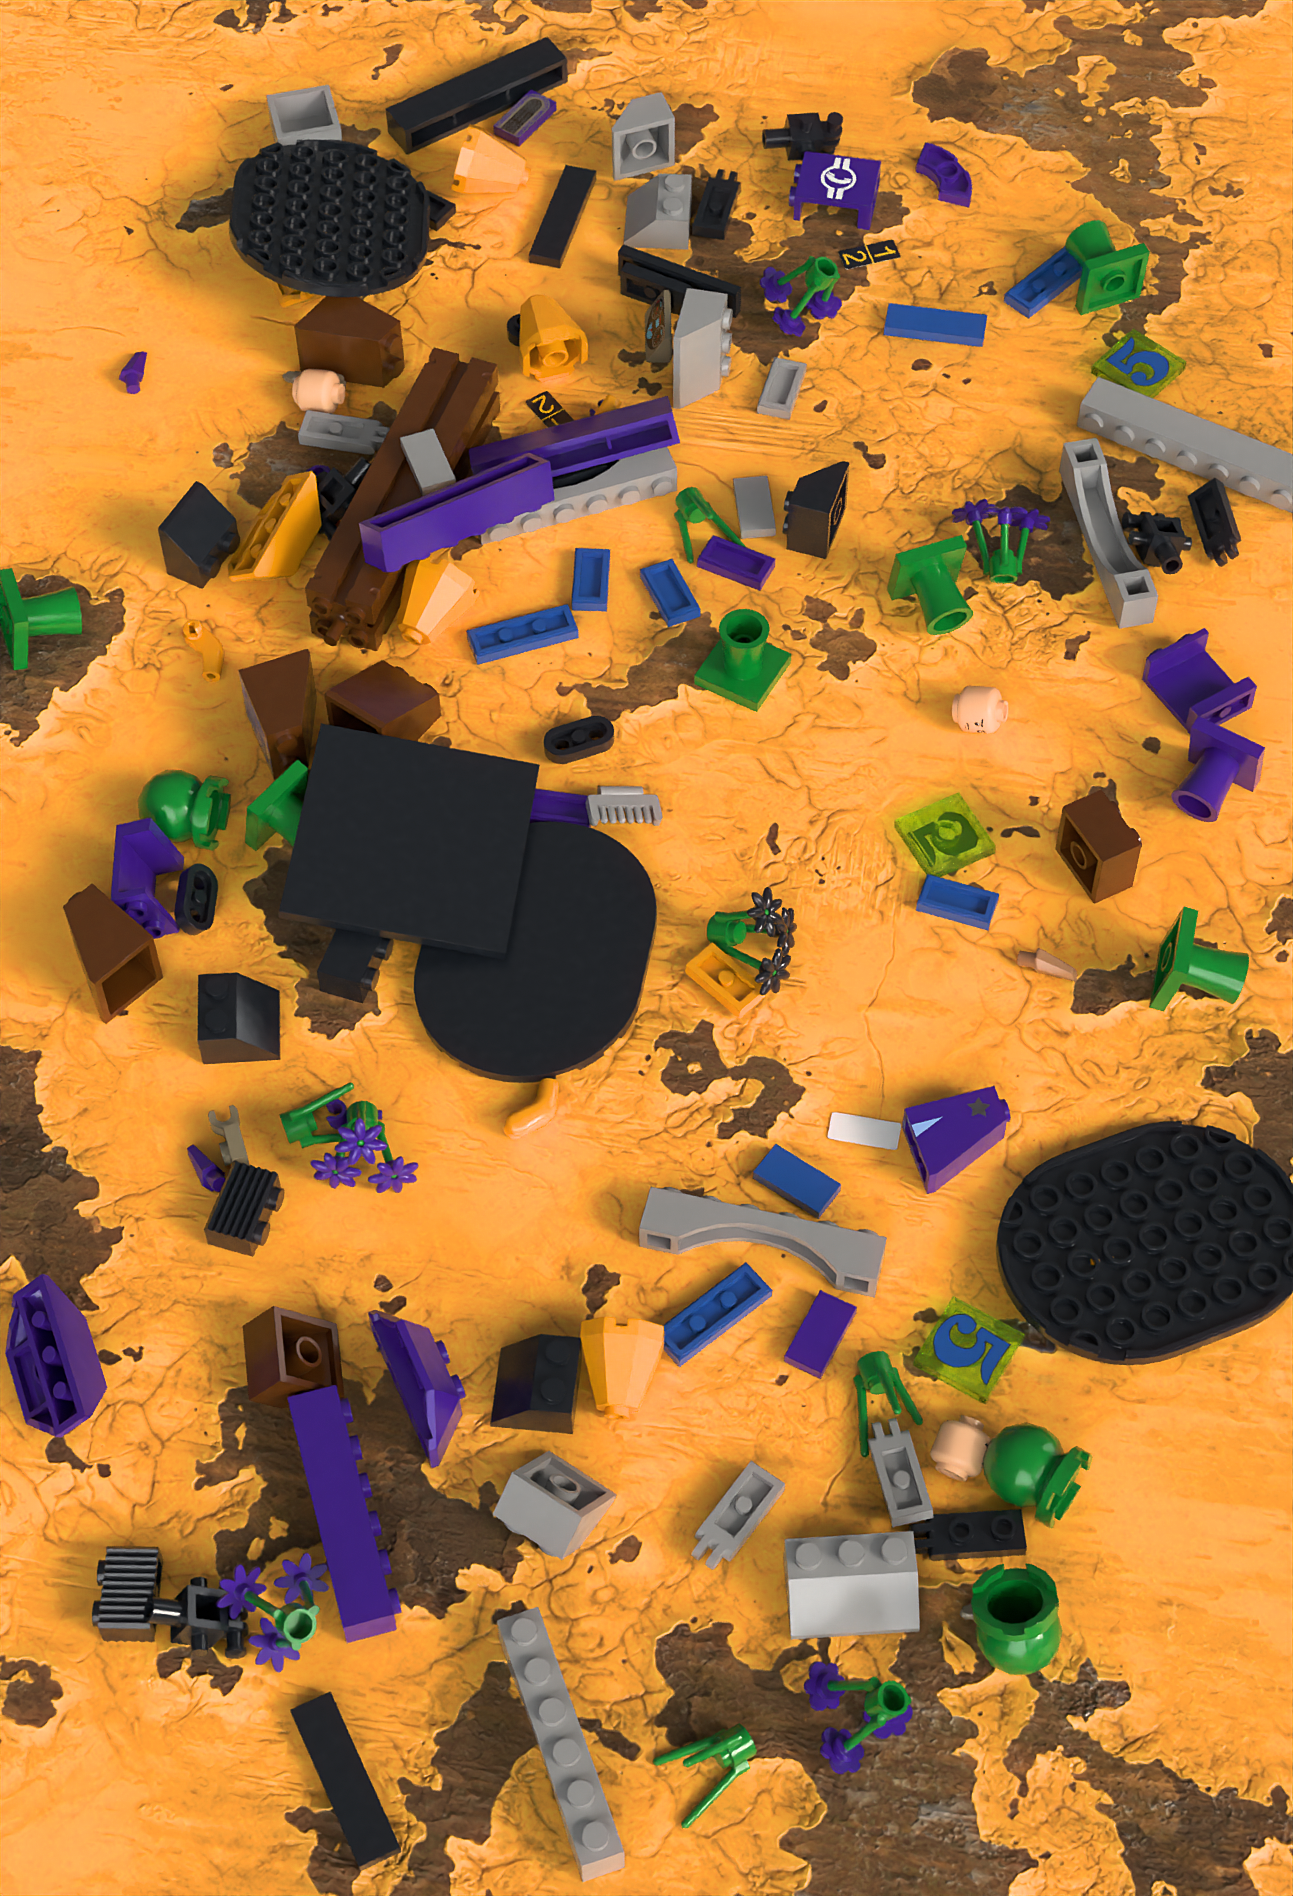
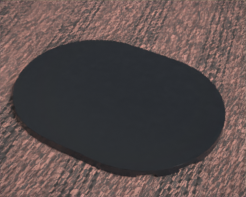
[229,140,430,297]
[414,821,657,1083]
[996,1121,1293,1365]

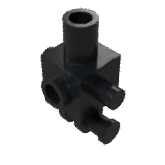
[762,112,843,161]
[316,457,371,541]
[1122,511,1192,575]
[144,1577,249,1659]

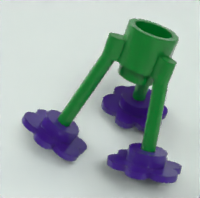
[760,256,842,337]
[804,1662,913,1774]

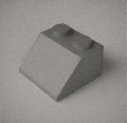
[612,92,675,181]
[624,173,692,250]
[493,1451,617,1560]

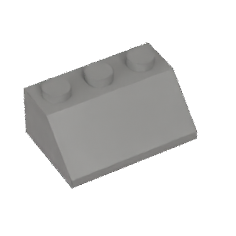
[673,288,733,409]
[783,1531,920,1640]

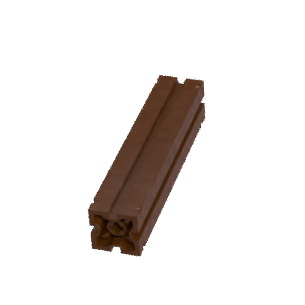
[305,347,500,652]

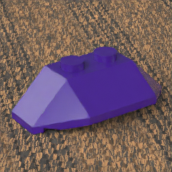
[5,1274,108,1438]
[368,1309,466,1468]

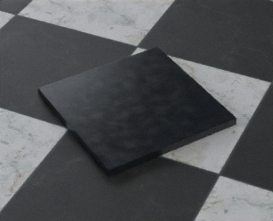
[278,723,540,960]

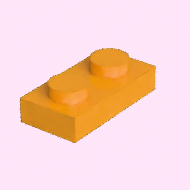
[685,942,766,1019]

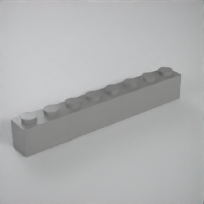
[1077,377,1293,513]

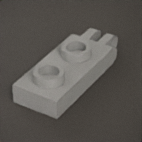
[298,410,390,455]
[868,1418,933,1527]
[691,1461,785,1570]

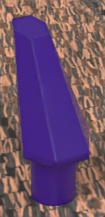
[119,351,147,394]
[187,1144,226,1192]

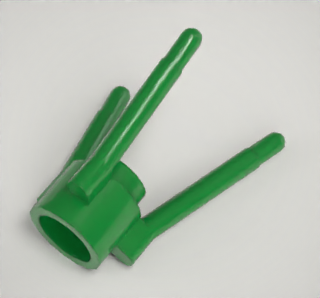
[674,487,747,563]
[279,1083,377,1149]
[853,1351,923,1457]
[653,1723,757,1829]

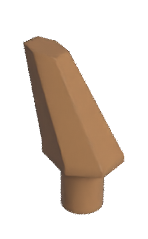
[1017,948,1078,982]

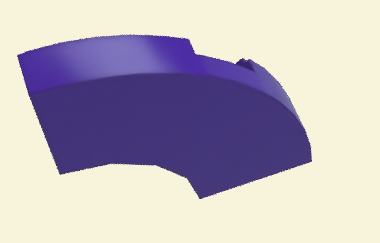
[916,142,972,207]

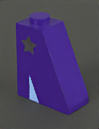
[902,1086,1011,1194]

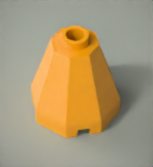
[451,124,531,193]
[519,294,588,382]
[397,555,480,646]
[580,1317,665,1420]

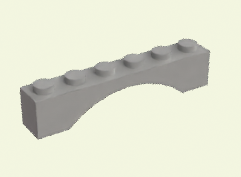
[1059,438,1158,629]
[478,447,677,545]
[639,1187,887,1298]
[497,1607,625,1882]

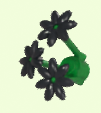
[707,887,797,996]

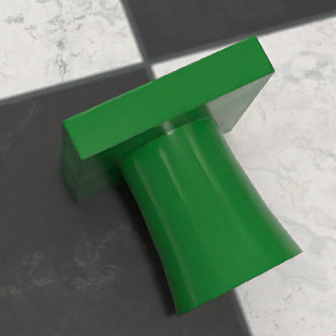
[1065,220,1150,315]
[887,535,973,635]
[0,568,82,670]
[694,609,791,712]
[245,760,309,851]
[1149,906,1249,1012]

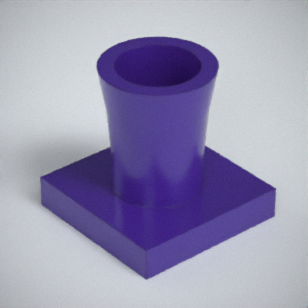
[1171,716,1265,822]

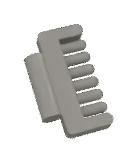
[585,786,663,826]

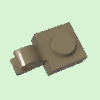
[208,1105,250,1166]

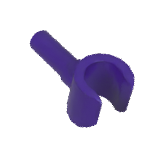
[326,1099,382,1130]

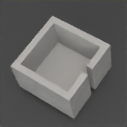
[266,85,342,146]

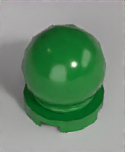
[138,770,231,851]
[983,1422,1093,1529]
[971,1563,1062,1675]

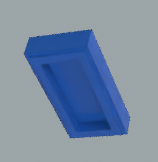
[572,548,610,612]
[640,559,701,627]
[916,874,999,931]
[753,1144,841,1219]

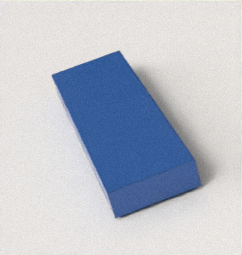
[1004,246,1082,319]
[884,303,987,347]
[466,604,579,665]
[663,1262,772,1367]

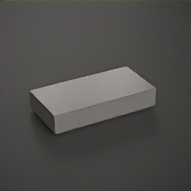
[757,357,807,420]
[400,429,456,496]
[733,476,776,539]

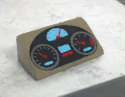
[645,290,672,363]

